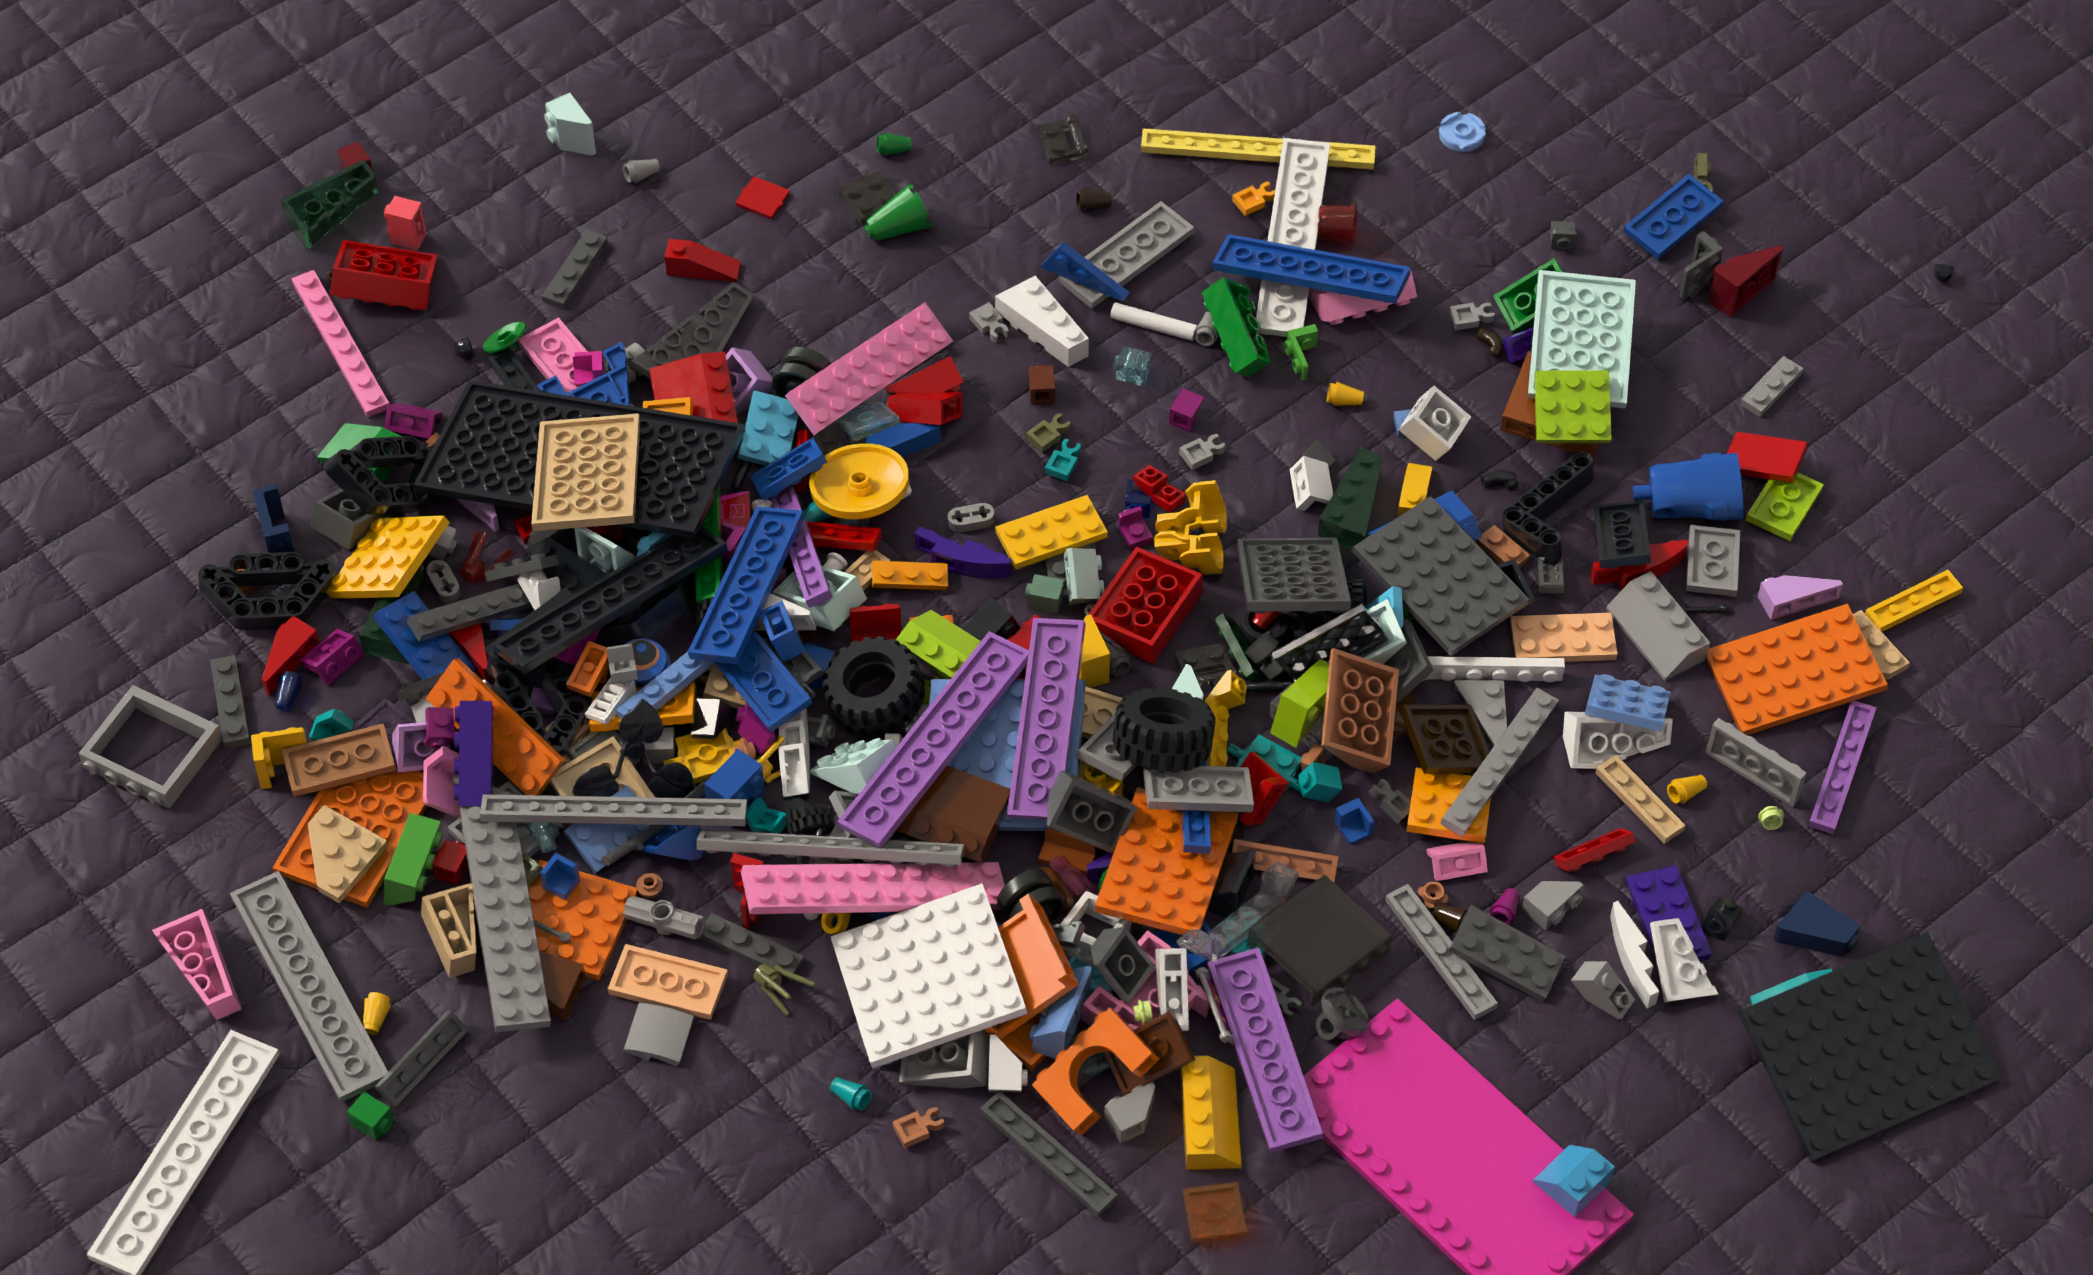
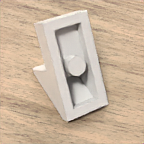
[517,569,561,610]

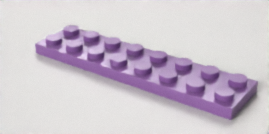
[1007,618,1086,820]
[1208,947,1323,1153]

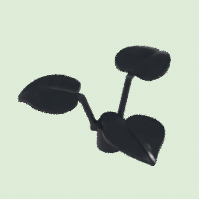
[572,699,694,798]

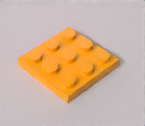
[1406,767,1491,843]

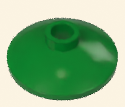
[483,322,526,353]

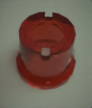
[1317,202,1358,245]

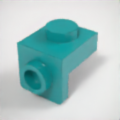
[309,709,354,741]
[746,798,787,834]

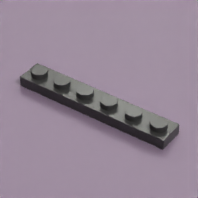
[407,583,533,642]
[980,1091,1118,1217]

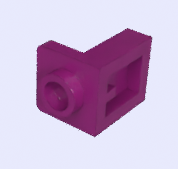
[1118,506,1153,550]

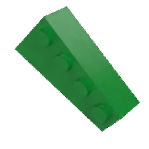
[1201,277,1271,378]

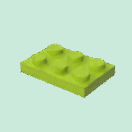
[1745,472,1824,541]

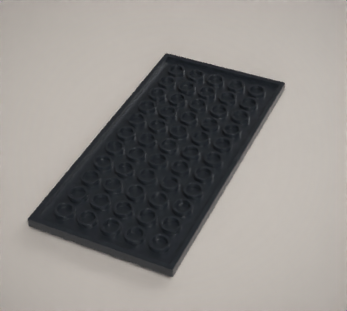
[413,380,745,539]

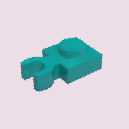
[1045,439,1080,481]

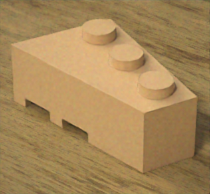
[421,883,476,978]

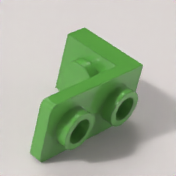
[1284,324,1318,381]

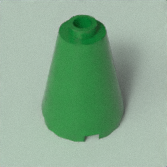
[864,184,933,241]

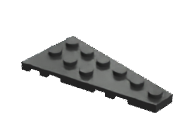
[628,282,754,379]

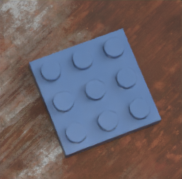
[1585,674,1671,732]

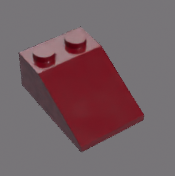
[1708,246,1783,318]

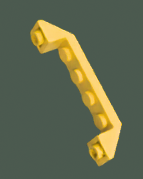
[1205,670,1247,813]

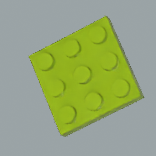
[1534,370,1611,443]

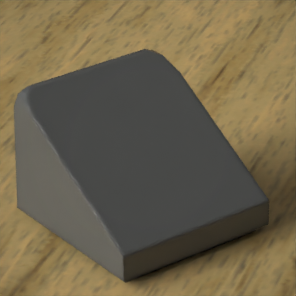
[1302,440,1336,469]

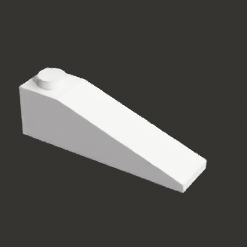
[1563,712,1673,769]

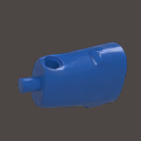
[1632,452,1743,521]

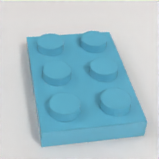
[737,390,799,466]

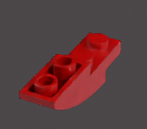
[1590,540,1689,589]

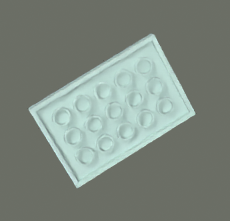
[1528,270,1636,408]

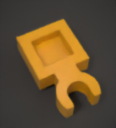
[1232,182,1276,216]

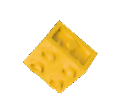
[251,727,307,789]

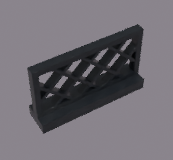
[1272,604,1389,682]

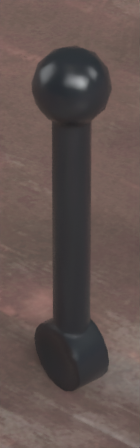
[1679,604,1729,614]

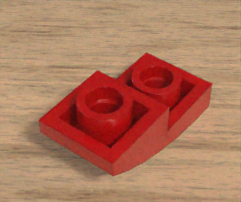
[1133,465,1186,513]

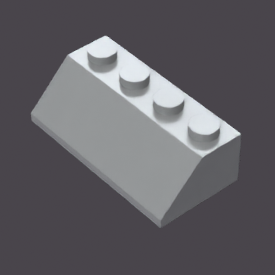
[1606,571,1710,681]

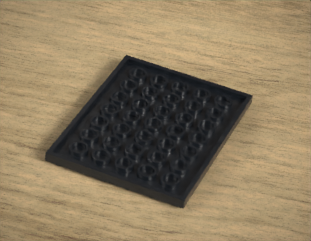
[1738,932,2002,1162]

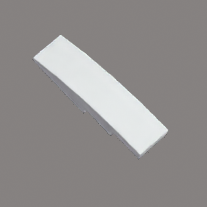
[778,708,810,798]
[1610,901,1659,1009]

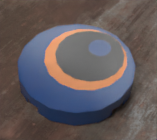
[624,638,667,685]

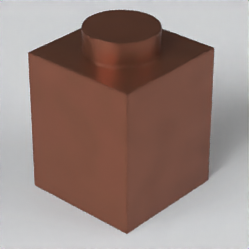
[1029,365,1055,405]

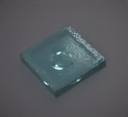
[837,400,900,441]

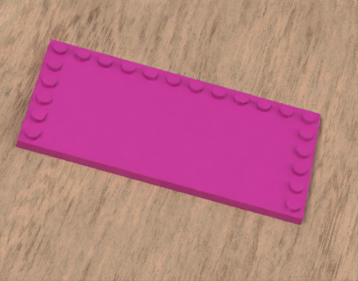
[1303,998,1634,1275]

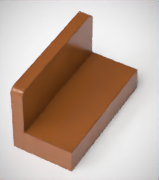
[1038,828,1097,877]

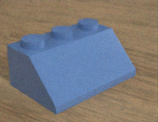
[1029,966,1092,1059]

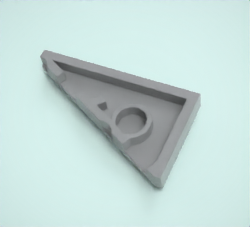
[1454,680,1507,747]

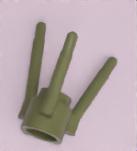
[754,963,816,1016]

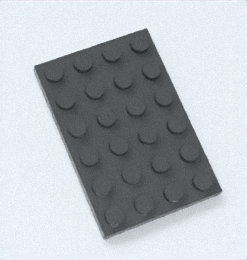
[1353,496,1529,656]
[1237,538,1351,614]

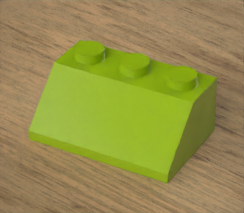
[896,610,981,679]

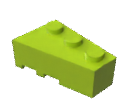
[1270,659,1329,748]

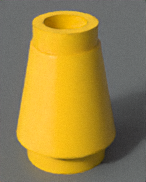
[1327,382,1364,406]
[1667,774,1707,804]
[363,992,391,1035]

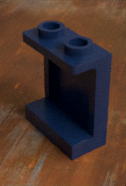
[252,485,294,553]

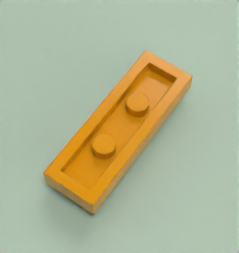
[871,561,948,591]

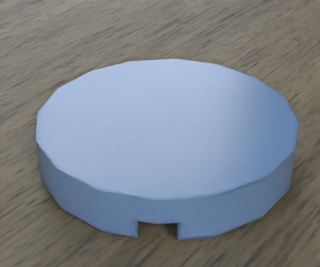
[1439,112,1485,152]

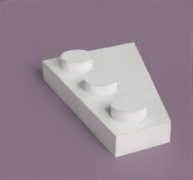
[1650,918,1718,1003]

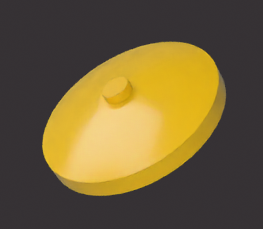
[809,443,909,519]

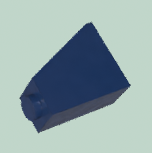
[1773,891,1861,957]

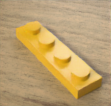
[1865,570,1963,632]

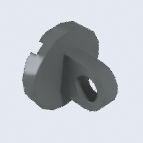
[1316,987,1369,1040]

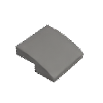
[623,1003,694,1066]

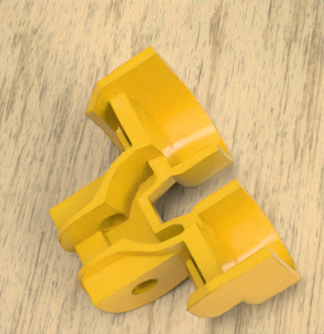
[1154,480,1227,575]

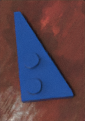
[1041,241,1130,301]

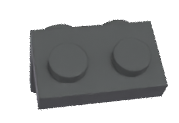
[1679,231,1723,300]

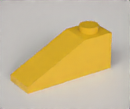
[1397,463,1432,518]

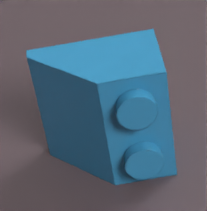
[1533,1145,1615,1217]

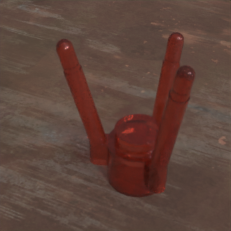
[460,531,511,583]

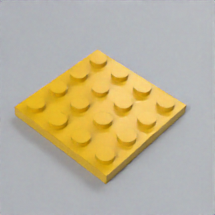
[326,516,450,598]

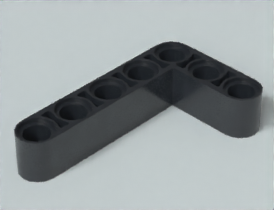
[1502,452,1594,563]

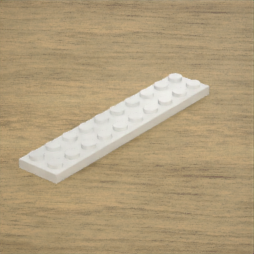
[1256,138,1330,337]
[87,1030,280,1275]

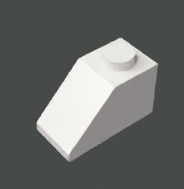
[988,1035,1028,1093]

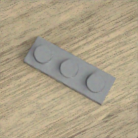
[1740,356,1803,417]

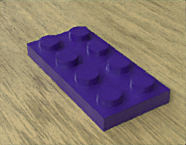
[1625,865,1712,962]

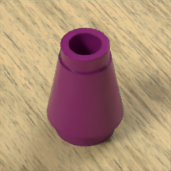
[1490,888,1520,925]

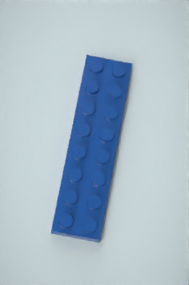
[1212,234,1410,304]
[688,506,805,664]

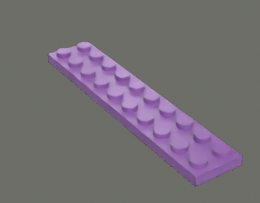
[837,631,1029,848]

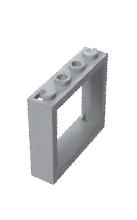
[79,685,223,809]

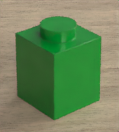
[347,1092,393,1141]

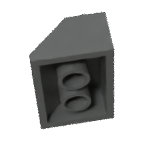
[1047,770,1137,854]

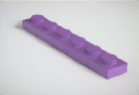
[1808,701,1876,835]

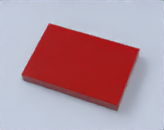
[1727,432,1808,483]

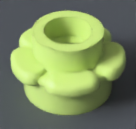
[1758,806,1784,830]
[1133,1000,1153,1025]

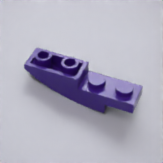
[915,526,1012,578]

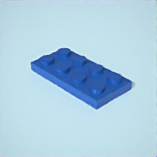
[1623,174,1724,260]
[373,591,476,690]
[715,631,813,733]

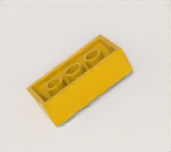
[1180,1056,1241,1170]

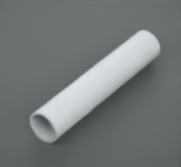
[1110,302,1198,341]

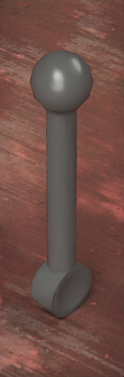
[533,920,571,944]

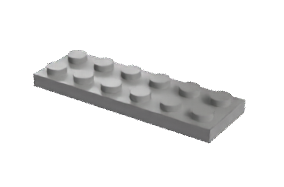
[1059,201,1194,309]

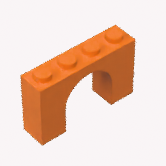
[1032,1008,1160,1136]

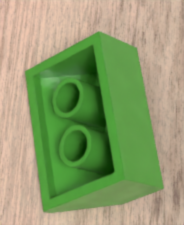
[384,813,444,906]

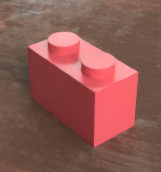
[384,196,427,251]

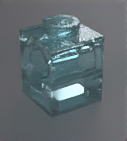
[1113,346,1151,386]

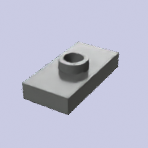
[1537,554,1564,593]

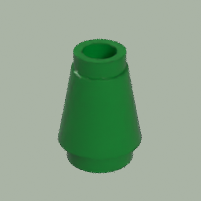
[876,133,911,156]

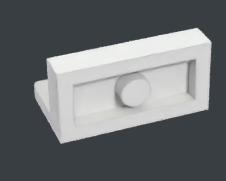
[1290,456,1334,511]

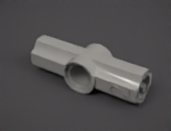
[623,896,705,940]

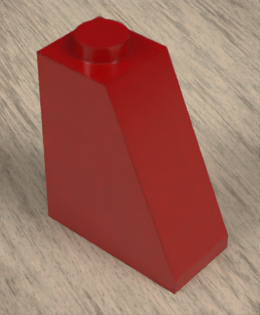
[886,392,963,425]

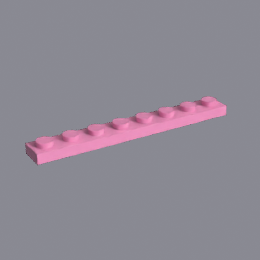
[292,270,389,418]

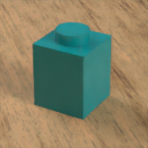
[1298,762,1342,803]

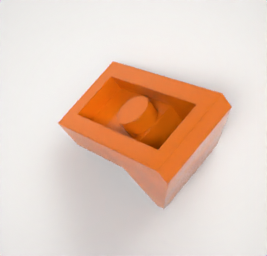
[566,641,609,697]

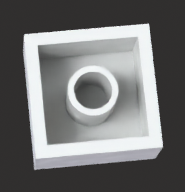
[1398,386,1471,461]

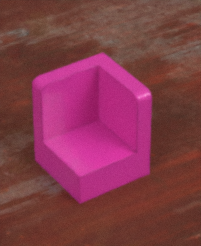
[572,351,604,387]

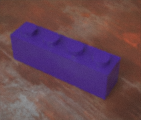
[454,701,493,806]

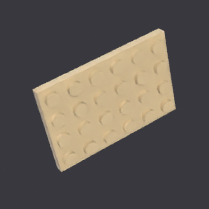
[531,414,640,531]

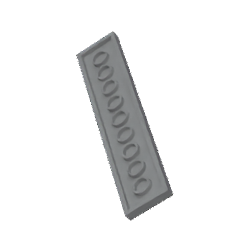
[460,806,551,1032]
[230,871,388,1103]

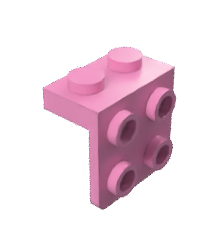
[423,746,460,818]

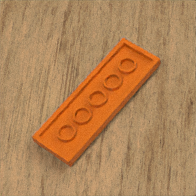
[426,658,566,796]

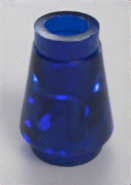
[275,671,303,711]

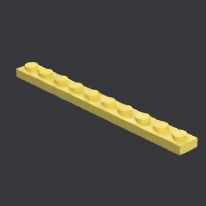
[1141,129,1375,170]

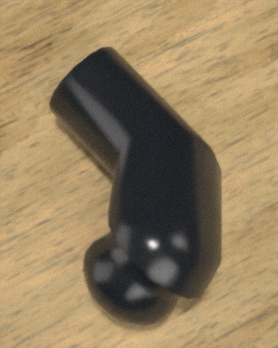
[1480,470,1518,489]

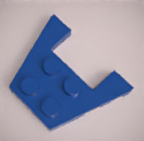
[537,342,631,406]

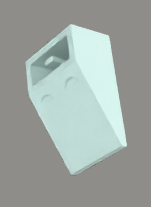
[809,738,896,794]

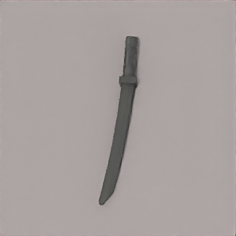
[602,779,708,866]

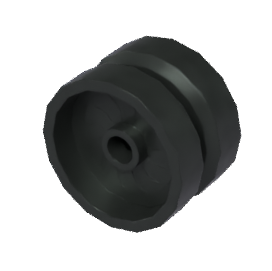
[772,347,831,399]
[997,868,1066,924]

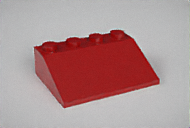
[330,240,438,310]
[649,351,740,452]
[1088,547,1203,664]

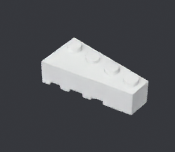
[995,276,1089,367]

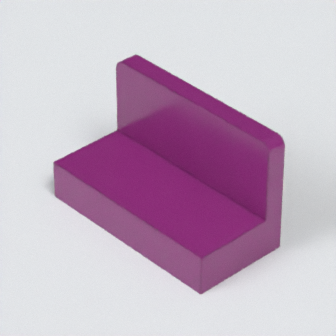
[384,403,443,439]

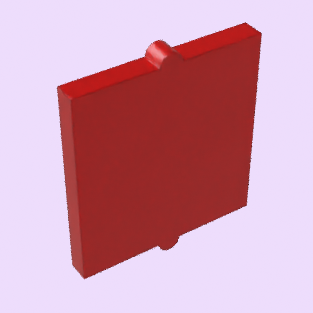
[735,176,790,220]

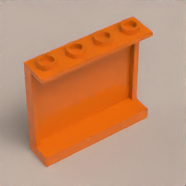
[985,894,1079,1039]

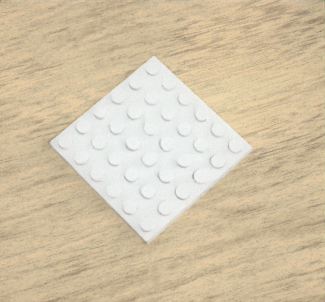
[831,884,1028,1068]

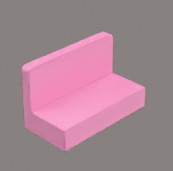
[1427,841,1488,881]

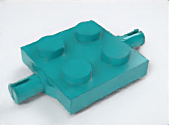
[1227,734,1302,794]

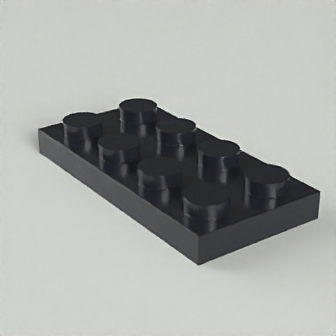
[1593,500,1651,569]

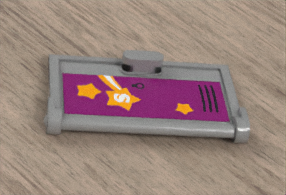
[1195,967,1234,1045]

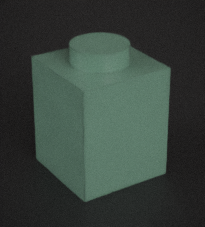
[1025,574,1064,614]

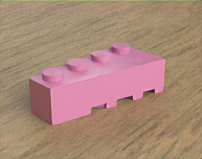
[152,909,242,1020]

